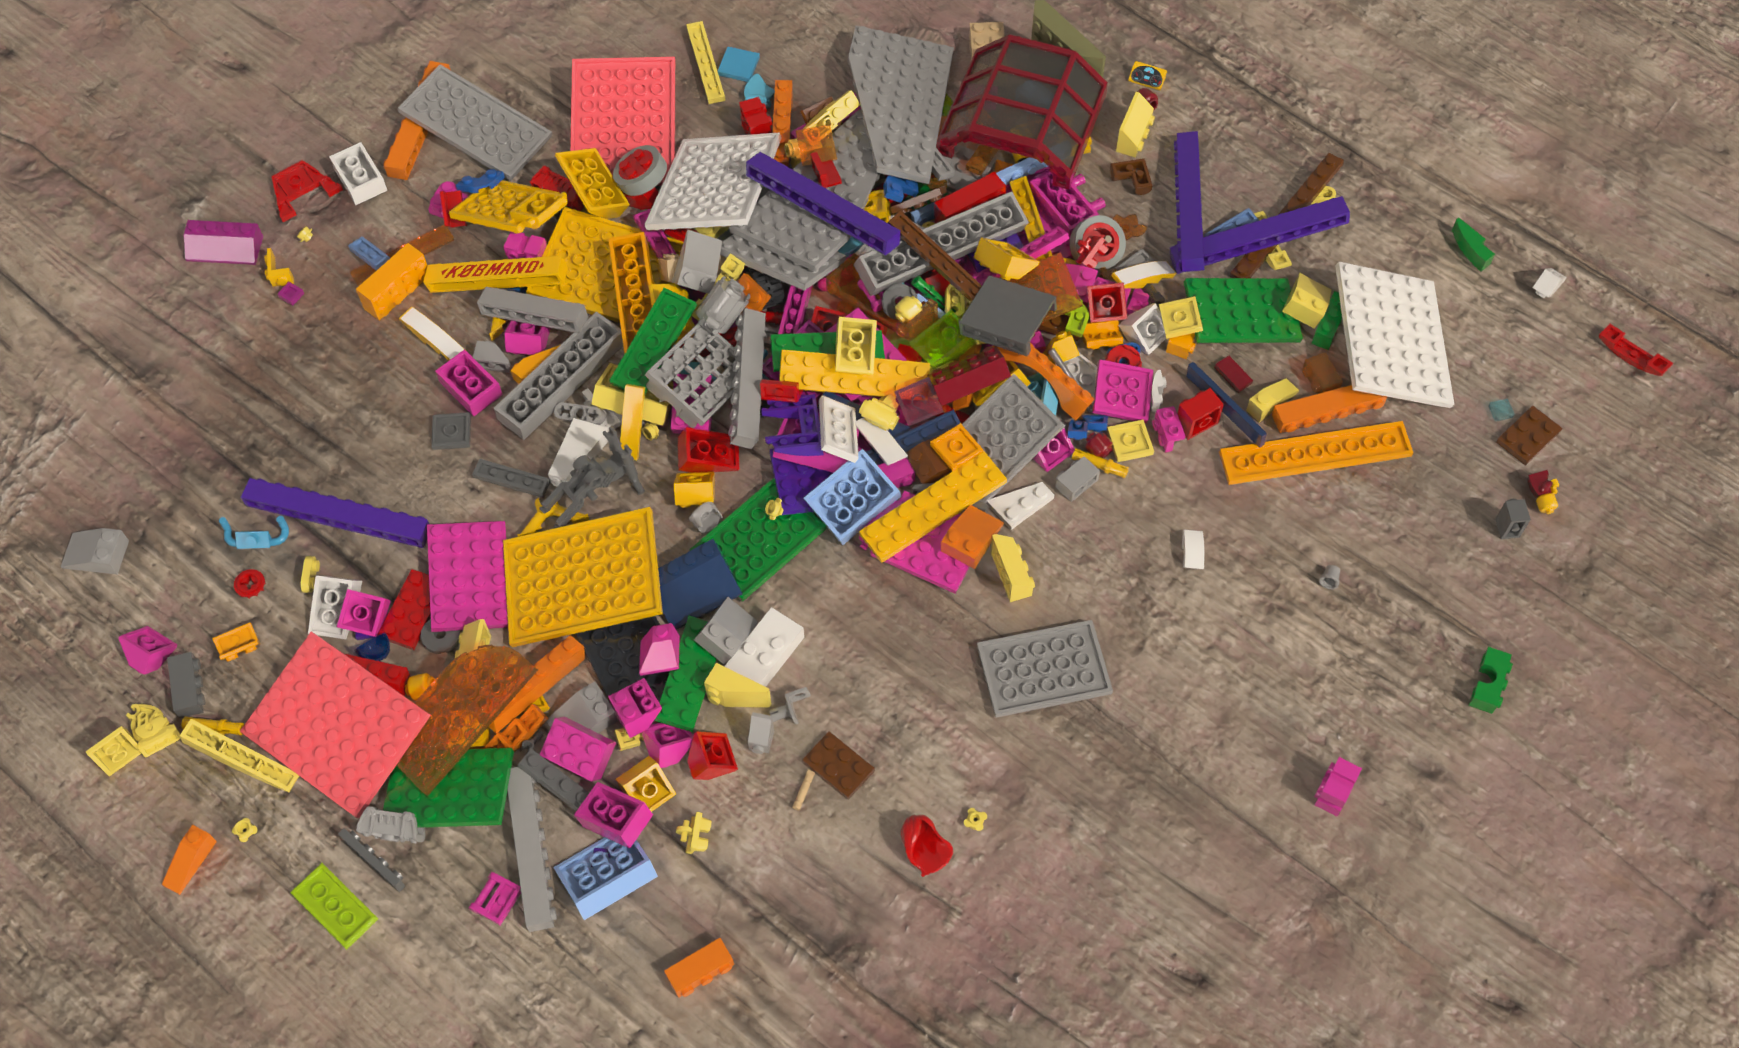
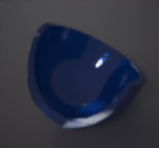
[354,633,390,661]

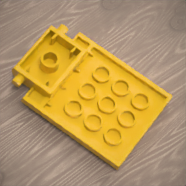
[449,180,567,233]

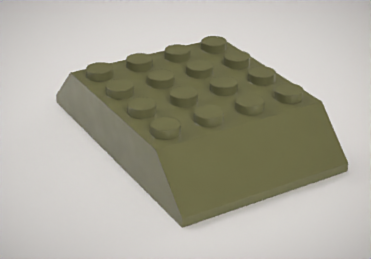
[1029,0,1106,104]

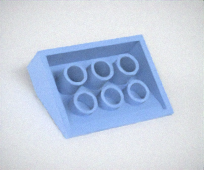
[804,449,901,545]
[553,838,658,920]

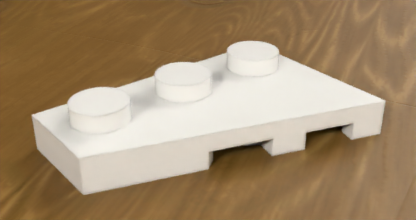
[987,482,1055,530]

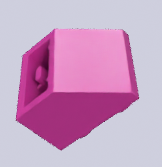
[608,678,662,738]

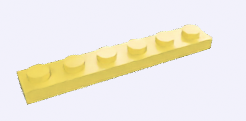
[686,21,725,104]

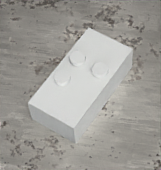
[724,607,804,687]

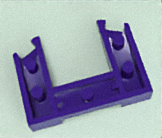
[762,394,824,456]

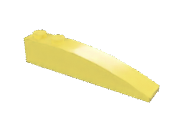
[180,719,299,793]

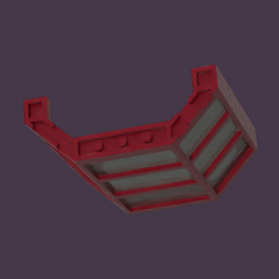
[936,34,1108,190]

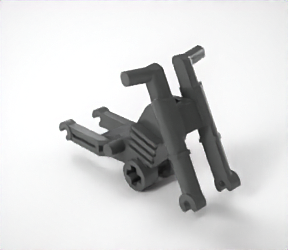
[539,426,645,528]

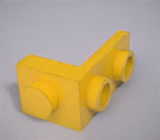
[264,248,294,287]

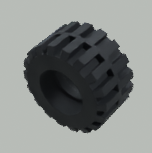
[746,267,784,310]

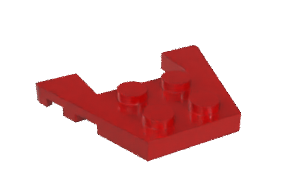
[271,160,343,222]

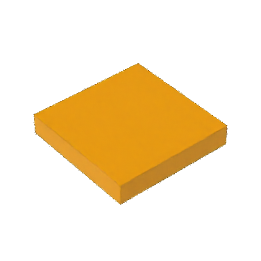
[930,423,984,472]

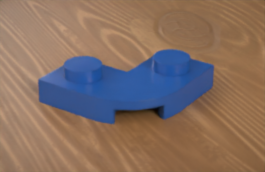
[456,169,505,193]
[883,175,918,203]
[1068,415,1108,440]

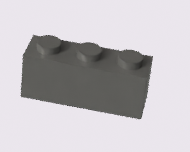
[167,652,206,718]

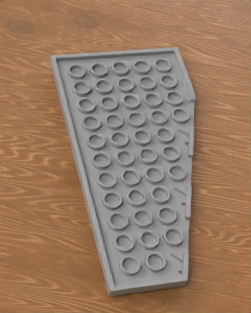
[847,25,954,184]
[729,109,881,272]

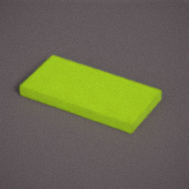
[290,863,378,950]

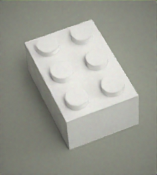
[329,142,387,205]

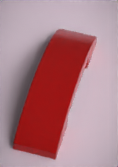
[1598,324,1673,376]

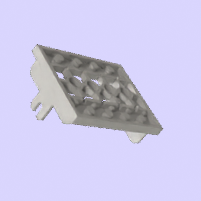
[645,323,736,428]

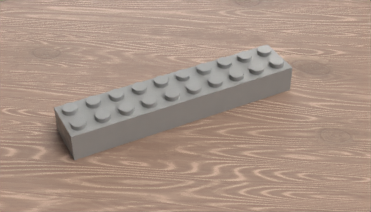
[854,192,1029,296]

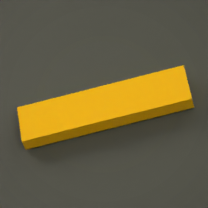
[620,384,645,461]

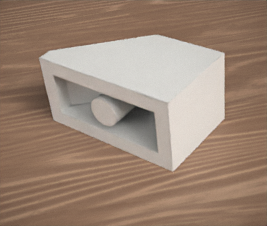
[1533,268,1567,298]

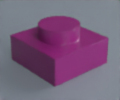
[277,282,304,306]

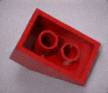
[678,427,740,473]

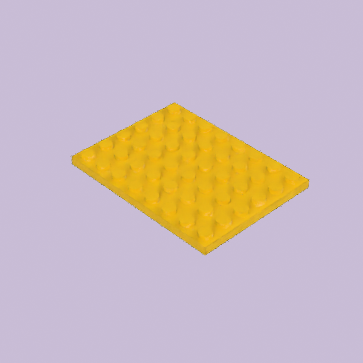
[526,207,684,323]
[503,507,663,647]

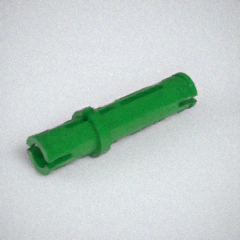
[911,276,956,313]

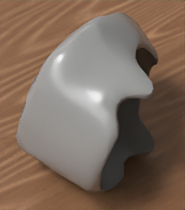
[689,502,723,533]

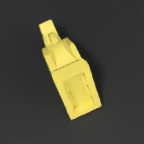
[126,704,181,758]

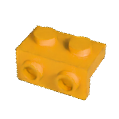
[1083,320,1123,349]
[212,622,260,662]

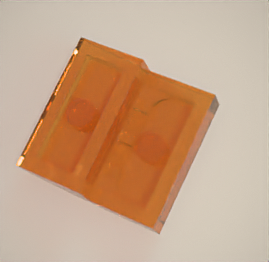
[795,124,837,166]

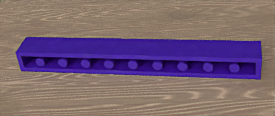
[1174,131,1205,272]
[746,152,900,256]
[1170,196,1350,274]
[241,478,430,548]

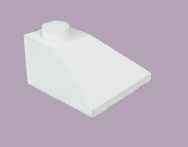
[1118,303,1166,355]

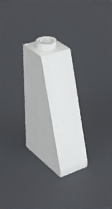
[548,418,609,487]

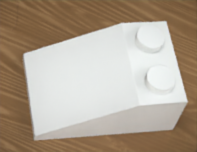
[308,576,362,639]

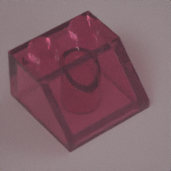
[894,377,943,426]

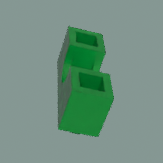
[1311,291,1343,350]
[1468,646,1513,714]

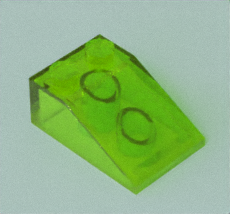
[909,310,976,370]

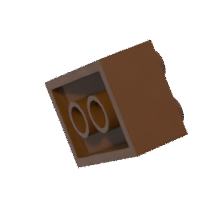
[906,433,952,484]

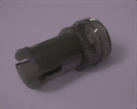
[1141,283,1165,307]

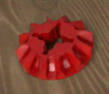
[234,569,266,599]

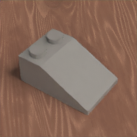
[672,230,722,294]
[61,528,129,575]
[694,597,758,665]
[546,681,618,733]

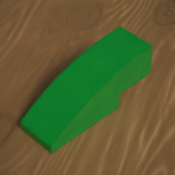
[1452,217,1495,272]

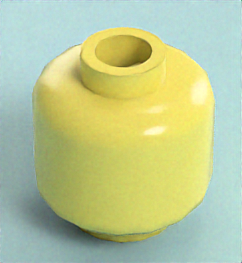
[895,296,922,323]

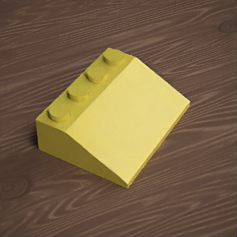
[591,363,673,426]

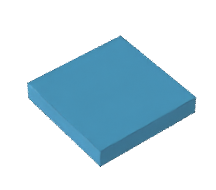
[717,47,760,82]

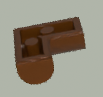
[1110,158,1153,195]

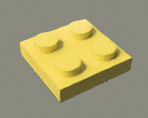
[1159,296,1203,339]
[1107,420,1154,462]

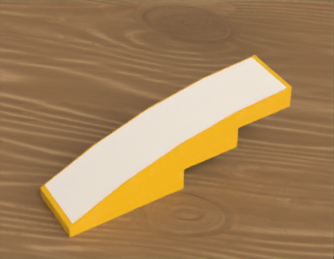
[1111,261,1177,288]
[399,307,464,361]

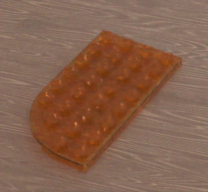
[397,644,538,796]

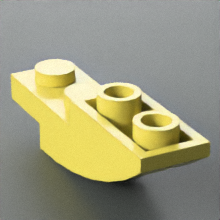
[801,90,860,146]

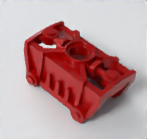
[530,166,584,212]

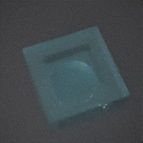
[1488,399,1515,422]

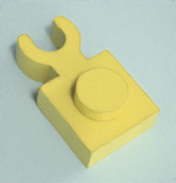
[614,728,644,751]

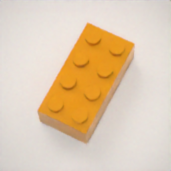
[356,243,427,321]

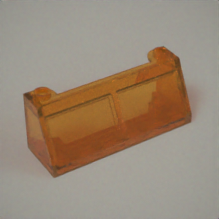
[826,253,938,341]

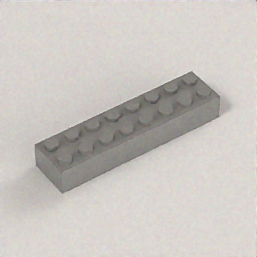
[494,311,623,440]

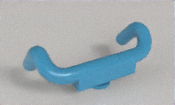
[219,516,289,549]

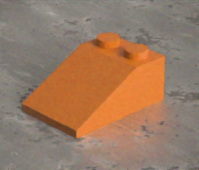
[941,505,1004,569]

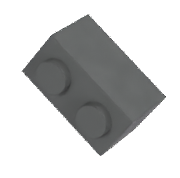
[1495,499,1531,539]

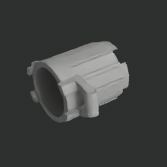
[696,276,750,335]

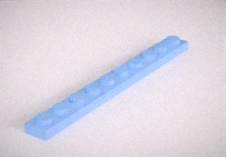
[911,140,1070,225]

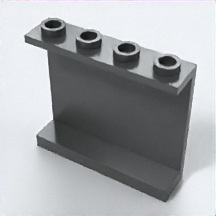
[959,276,1057,357]

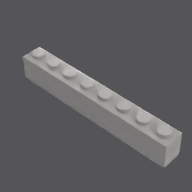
[729,308,766,449]
[508,767,557,932]

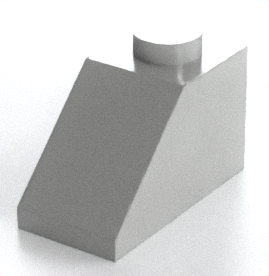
[473,341,511,373]
[748,712,774,754]

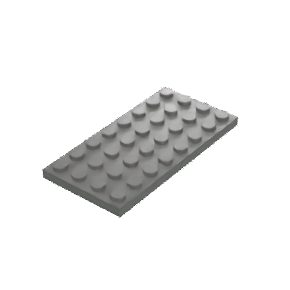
[398,64,552,181]

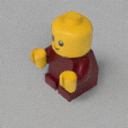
[1527,470,1559,514]

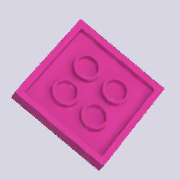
[1092,360,1153,423]

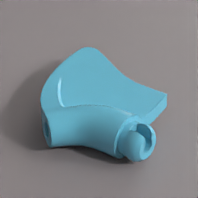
[744,74,775,109]

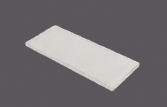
[856,418,908,466]

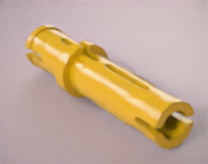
[1072,448,1129,479]
[181,717,244,736]

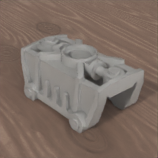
[356,806,425,843]

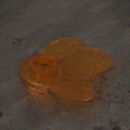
[1113,214,1147,241]

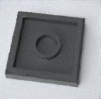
[432,412,471,450]

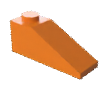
[162,824,217,895]

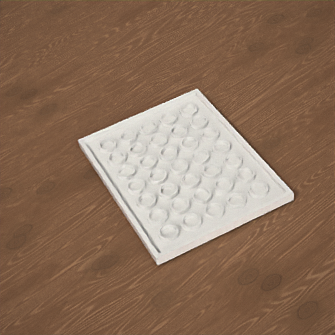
[645,133,782,230]
[1335,262,1454,408]

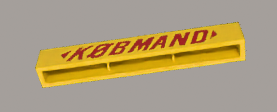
[423,256,568,293]

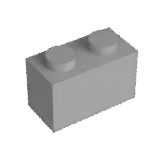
[1056,456,1100,502]

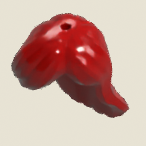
[901,815,953,877]

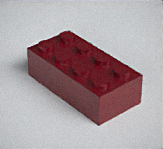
[927,346,1011,406]

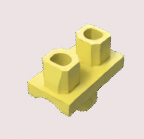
[676,812,712,854]

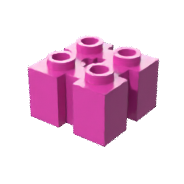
[504,232,547,259]
[1314,757,1362,816]

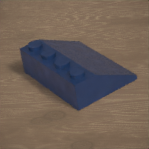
[658,539,743,630]

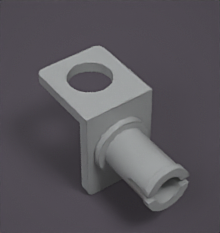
[769,687,811,724]

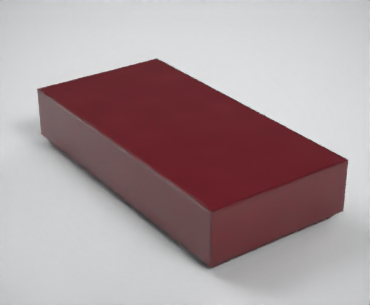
[1214,356,1253,393]

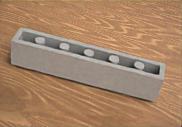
[477,287,588,333]

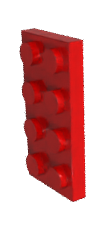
[377,569,431,650]

